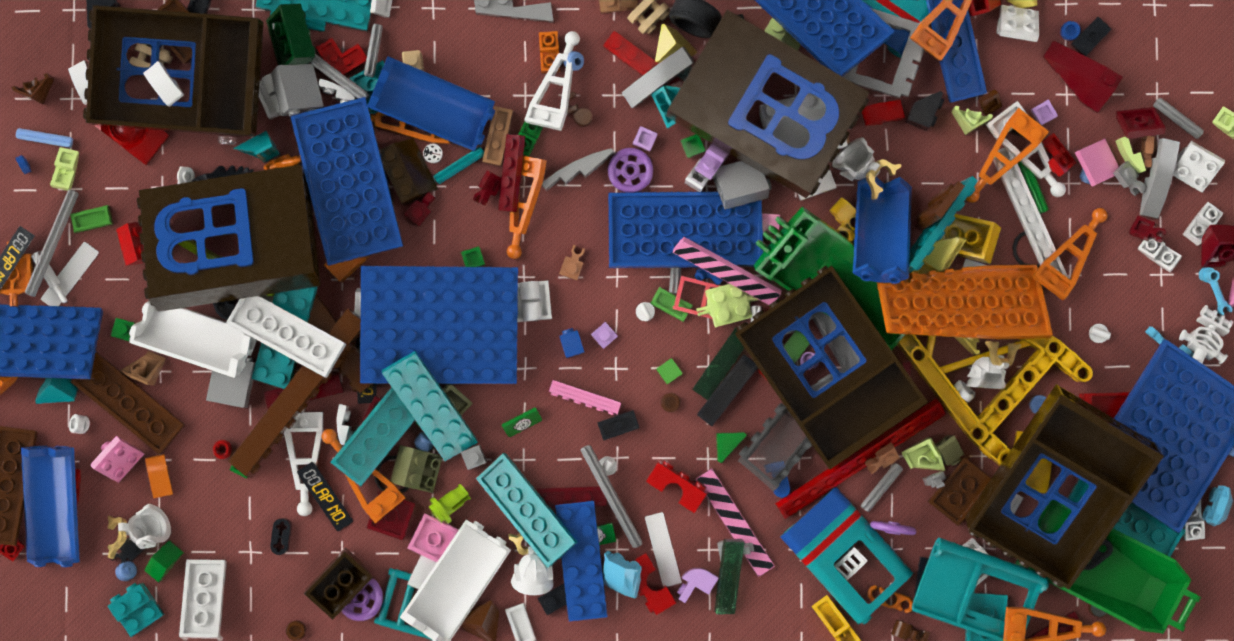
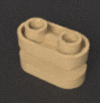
[627,0,670,35]
[129,43,173,68]

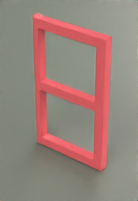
[673,276,720,319]

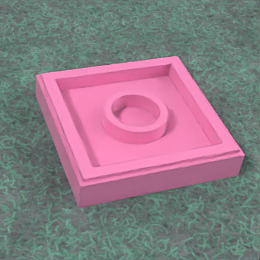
[1075,139,1119,187]
[408,513,459,562]

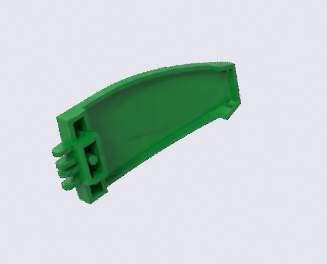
[754,206,906,350]

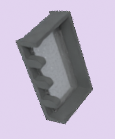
[738,403,812,491]

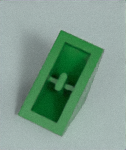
[716,432,747,463]
[144,540,184,583]

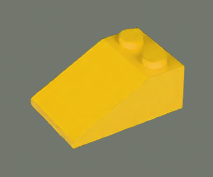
[936,214,1001,264]

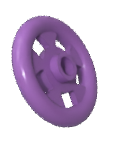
[608,148,653,193]
[870,521,917,535]
[342,578,383,621]

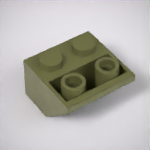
[390,445,442,493]

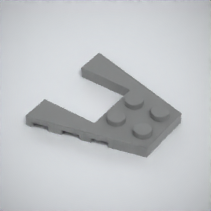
[474,0,554,23]

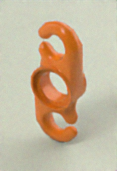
[263,154,302,170]
[867,585,913,614]

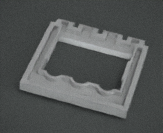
[843,8,924,99]
[782,312,860,391]

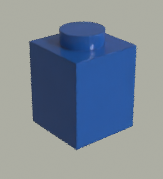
[559,328,585,358]

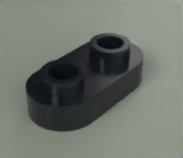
[1084,539,1113,570]

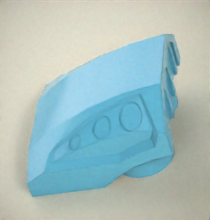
[1202,485,1233,526]
[603,551,642,598]

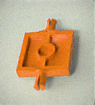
[0,241,33,307]

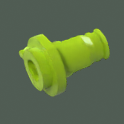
[429,484,471,524]

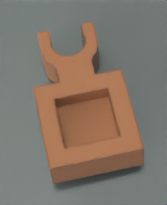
[1141,136,1157,169]
[559,245,585,281]
[864,443,900,474]

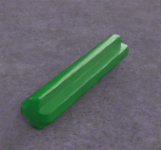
[1018,162,1049,214]

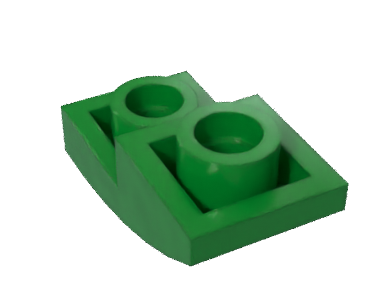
[518,121,543,157]

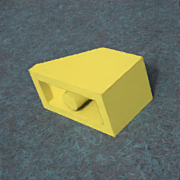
[923,237,967,272]

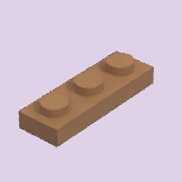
[482,106,513,167]

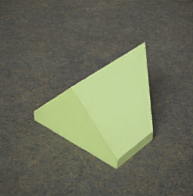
[951,106,993,135]
[901,438,946,471]

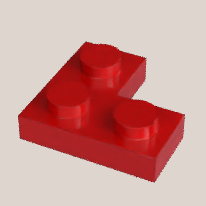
[316,38,367,76]
[1042,133,1077,177]

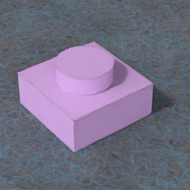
[1031,100,1058,125]
[633,126,658,152]
[591,322,618,349]

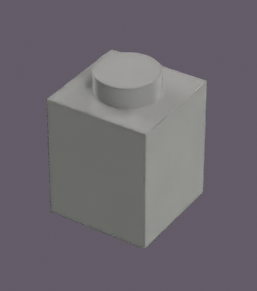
[461,445,487,470]

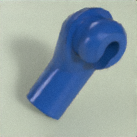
[695,268,723,285]

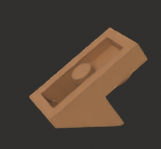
[599,0,638,14]

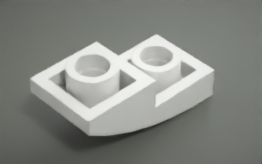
[68,60,89,105]
[143,61,184,107]
[318,79,356,103]
[1182,202,1223,246]
[1138,237,1182,273]
[337,404,354,445]
[1183,499,1205,541]

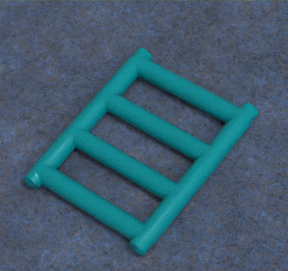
[374,568,432,640]

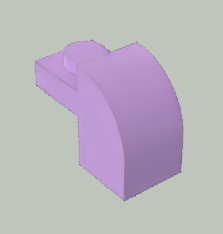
[695,144,729,180]
[677,568,719,603]

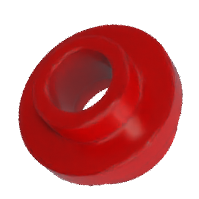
[213,440,233,459]

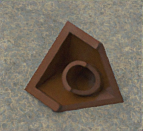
[11,73,54,104]
[461,600,499,641]

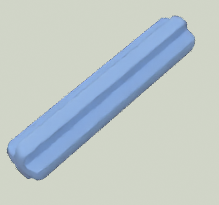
[16,128,73,148]

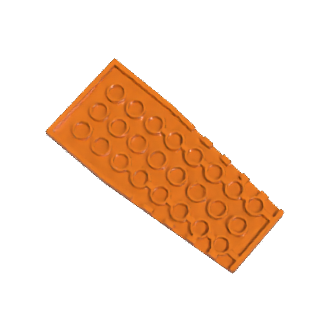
[877,265,1053,339]

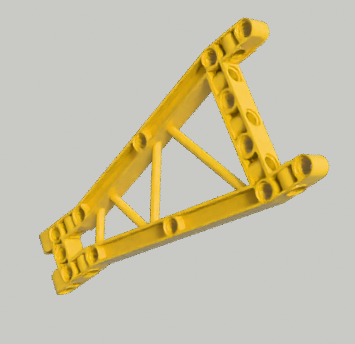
[829,198,1093,466]

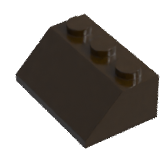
[379,138,438,206]
[304,547,373,620]

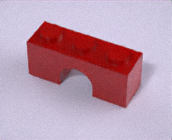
[646,460,708,513]
[630,552,676,615]

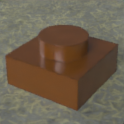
[978,89,1003,116]

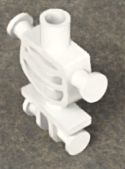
[1179,305,1233,364]

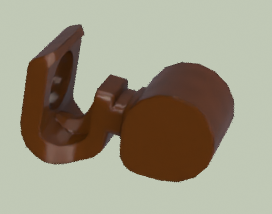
[560,92,592,127]
[891,619,930,641]

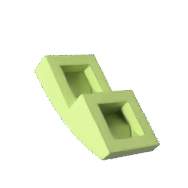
[1212,106,1234,139]
[1115,137,1146,174]
[50,147,79,191]

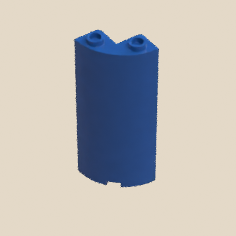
[367,56,495,151]
[853,177,912,284]
[21,446,80,567]

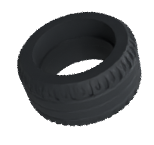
[669,0,722,38]

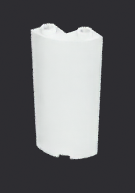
[129,301,257,378]
[400,520,511,641]

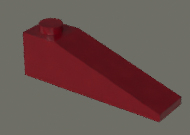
[1043,40,1123,113]
[1201,224,1234,268]

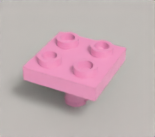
[90,436,144,483]

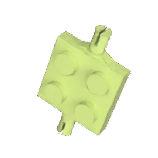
[696,284,759,327]

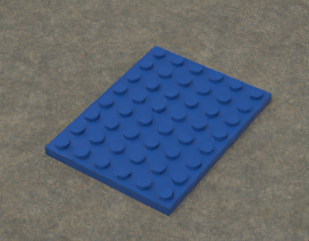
[360,266,518,384]
[1114,339,1234,533]

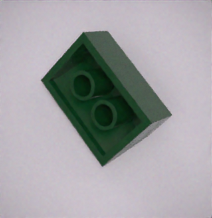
[266,4,315,65]

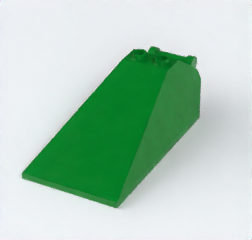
[1015,500,1201,634]

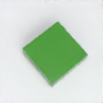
[656,358,683,384]

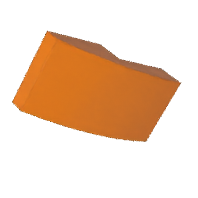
[539,31,560,73]
[145,454,173,499]

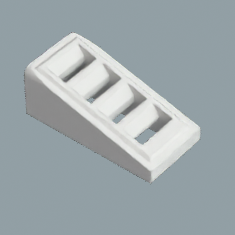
[834,546,868,580]

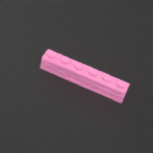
[549,380,621,416]

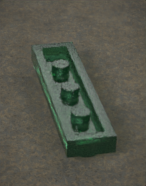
[692,327,744,401]
[714,539,744,615]

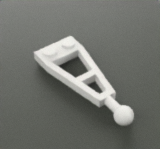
[525,31,580,131]
[985,101,1066,197]
[284,412,324,516]

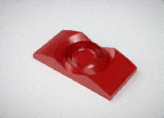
[94,125,170,165]

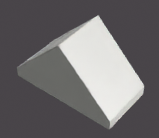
[685,158,709,192]

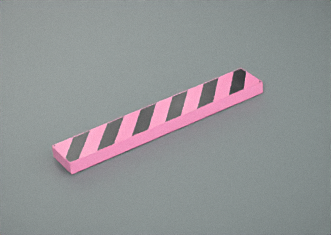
[673,237,781,305]
[696,469,775,577]

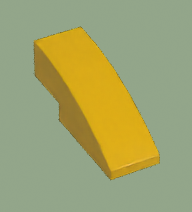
[812,595,861,641]

